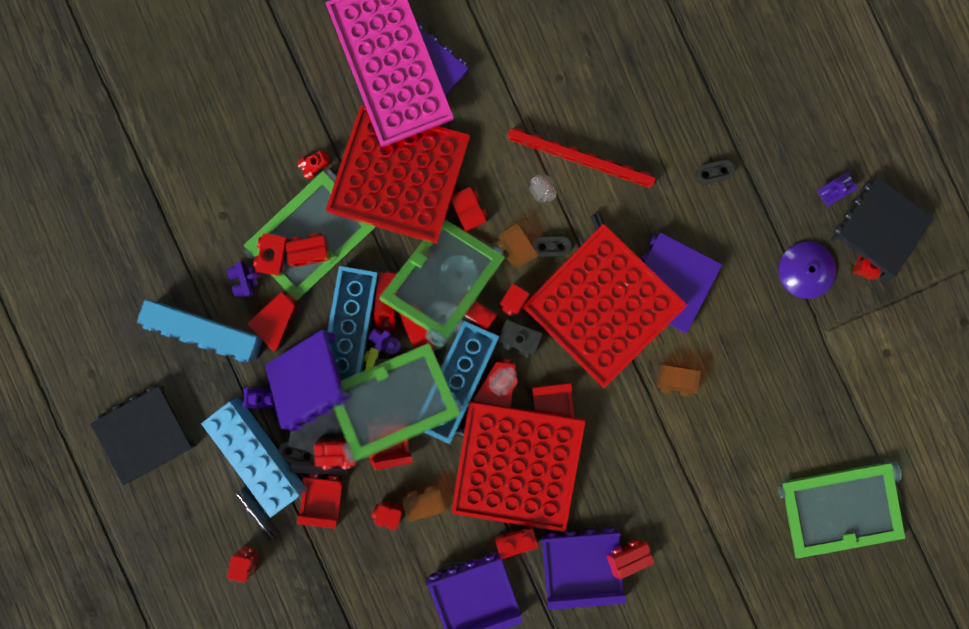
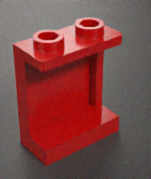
[532,383,575,418]
[367,412,413,470]
[297,474,343,528]

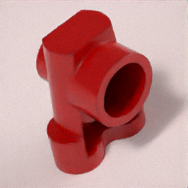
[298,150,330,180]

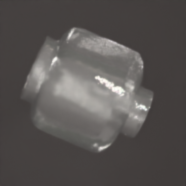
[529,175,557,204]
[489,367,518,396]

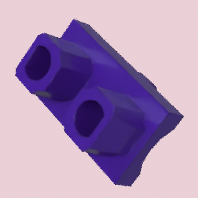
[817,172,858,206]
[227,261,261,297]
[368,329,401,354]
[242,388,275,408]

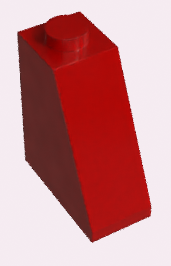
[374,272,399,332]
[248,292,298,352]
[400,303,435,350]
[473,359,516,407]

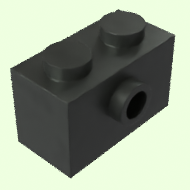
[498,320,542,357]

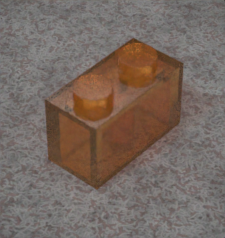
[497,223,538,269]
[656,365,701,397]
[402,486,446,522]

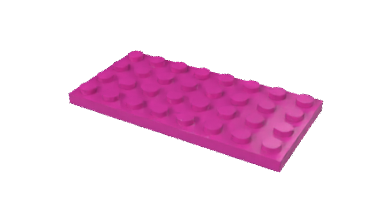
[325,0,454,147]

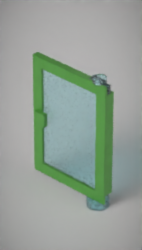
[244,167,376,301]
[380,219,505,347]
[334,344,462,463]
[778,461,905,559]

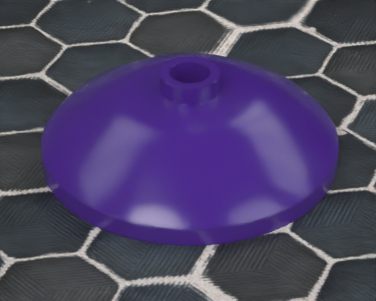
[778,242,837,299]

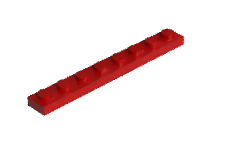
[507,128,656,188]

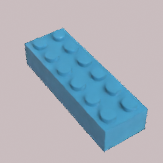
[328,266,379,385]
[137,300,263,362]
[416,321,499,444]
[201,397,307,518]

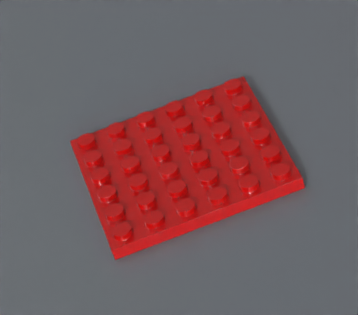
[325,105,470,244]
[522,224,687,388]
[451,401,585,532]

